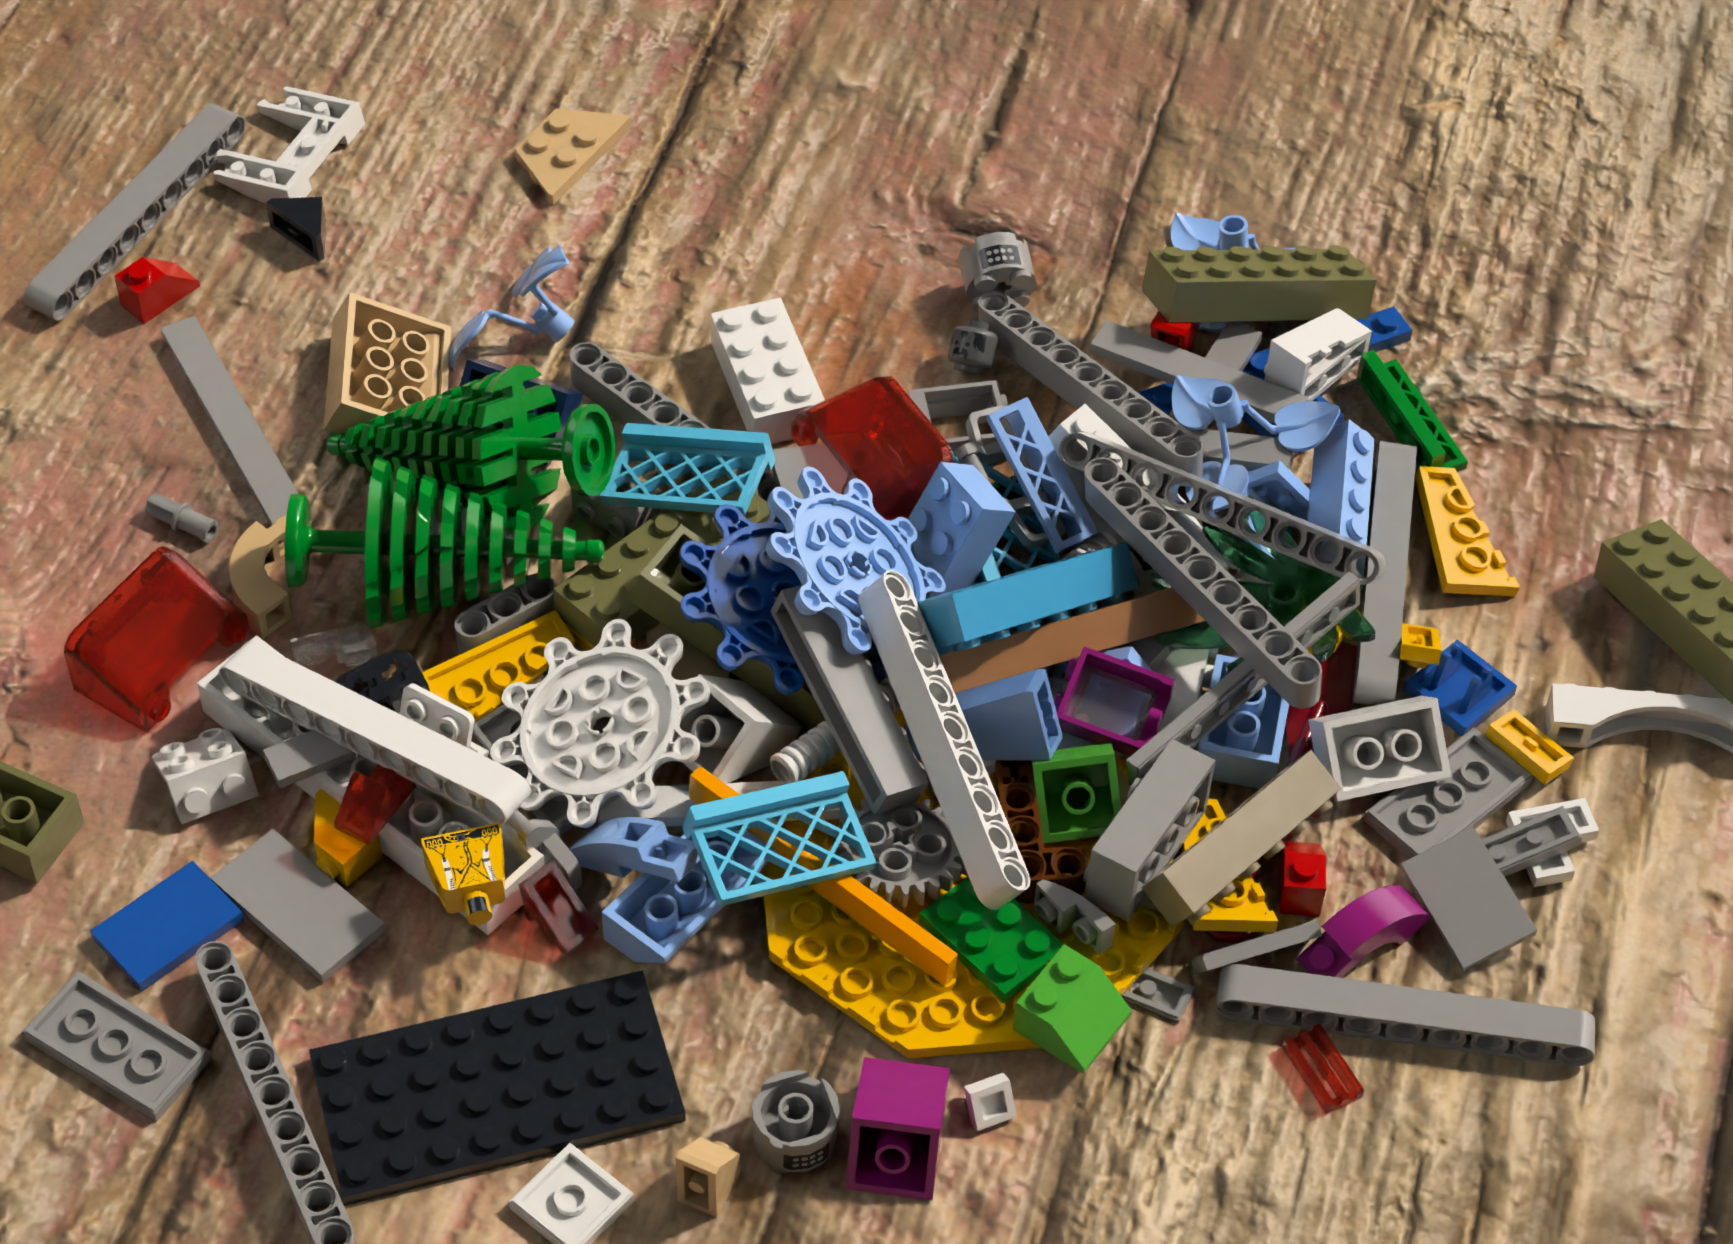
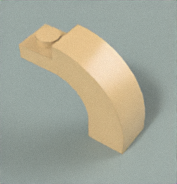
[229,516,292,639]

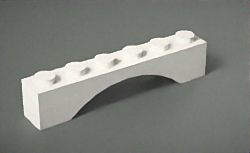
[1545,683,1733,754]

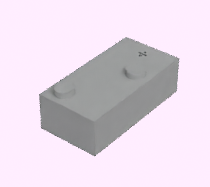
[1083,739,1216,922]

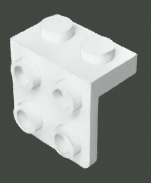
[399,683,489,758]
[152,728,259,824]

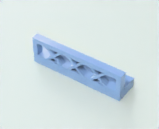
[986,397,1098,554]

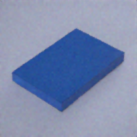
[90,861,244,992]

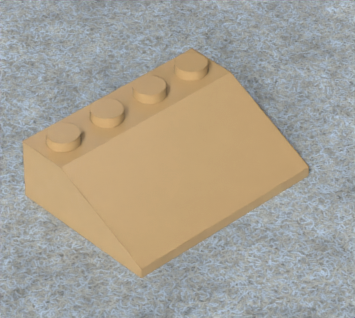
[324,292,451,433]

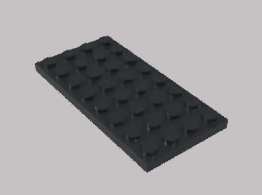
[309,970,686,1206]

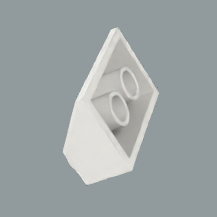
[1308,696,1452,802]

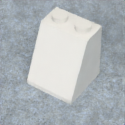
[680,674,803,784]

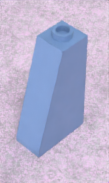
[905,669,1063,760]

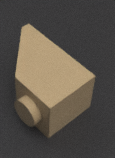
[675,1137,740,1217]

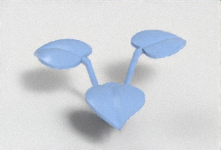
[1171,212,1296,333]
[449,245,575,370]
[1172,375,1340,512]

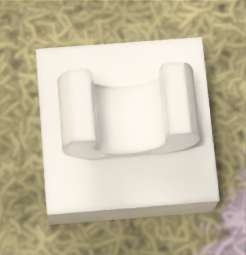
[964,1073,1017,1131]

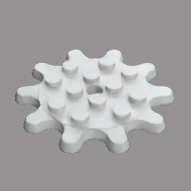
[490,619,710,828]

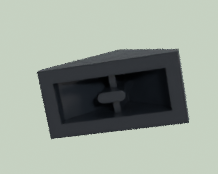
[266,197,326,262]

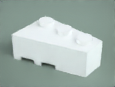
[1264,308,1372,401]

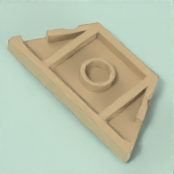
[515,109,631,205]

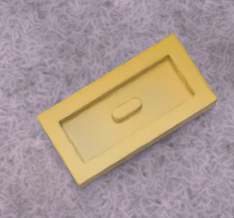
[1399,623,1442,668]
[1485,709,1574,785]

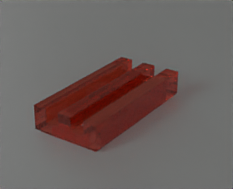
[1282,1023,1364,1114]

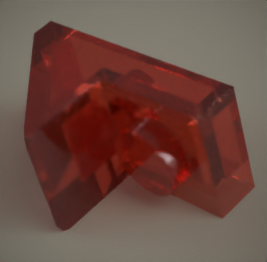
[334,764,416,846]
[519,860,599,953]

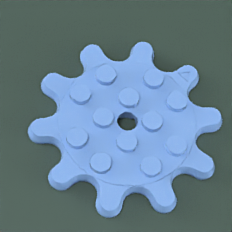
[766,467,946,655]

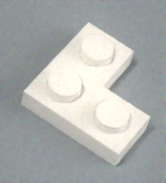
[1506,798,1599,887]

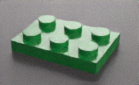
[919,876,1064,1003]

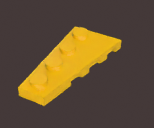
[1415,466,1520,597]
[422,610,575,723]
[1180,799,1278,932]

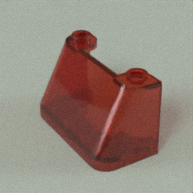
[790,376,953,520]
[64,546,250,733]

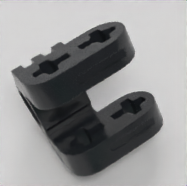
[335,651,430,714]

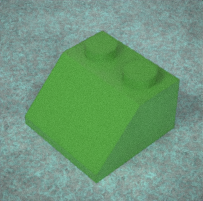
[1031,743,1121,843]
[1013,944,1132,1074]

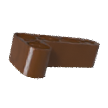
[993,760,1088,904]

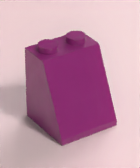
[846,1057,950,1201]

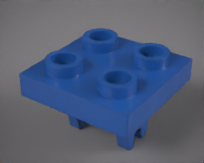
[1403,639,1517,737]

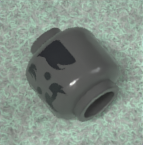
[947,319,999,375]

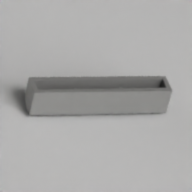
[770,585,929,815]

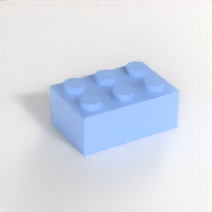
[908,462,1016,598]
[1198,654,1289,789]

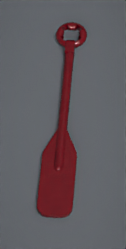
[1206,641,1357,943]

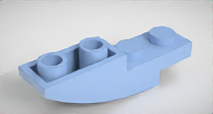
[569,817,700,882]

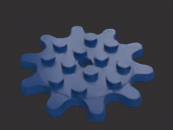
[679,504,876,695]

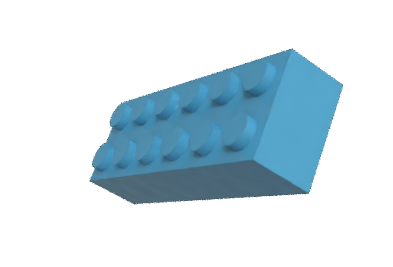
[917,542,1139,655]

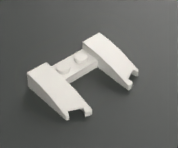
[213,86,365,204]

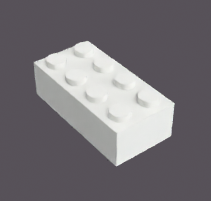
[711,297,826,444]

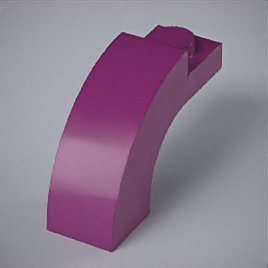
[1296,885,1431,978]

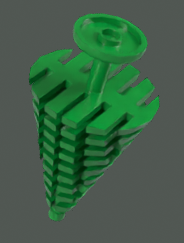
[326,365,615,532]
[285,457,605,629]

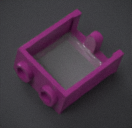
[1054,646,1175,756]

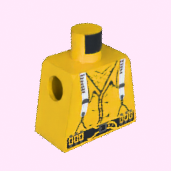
[421,822,506,925]

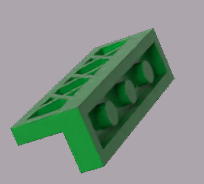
[1356,350,1468,472]

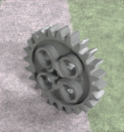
[833,799,965,907]

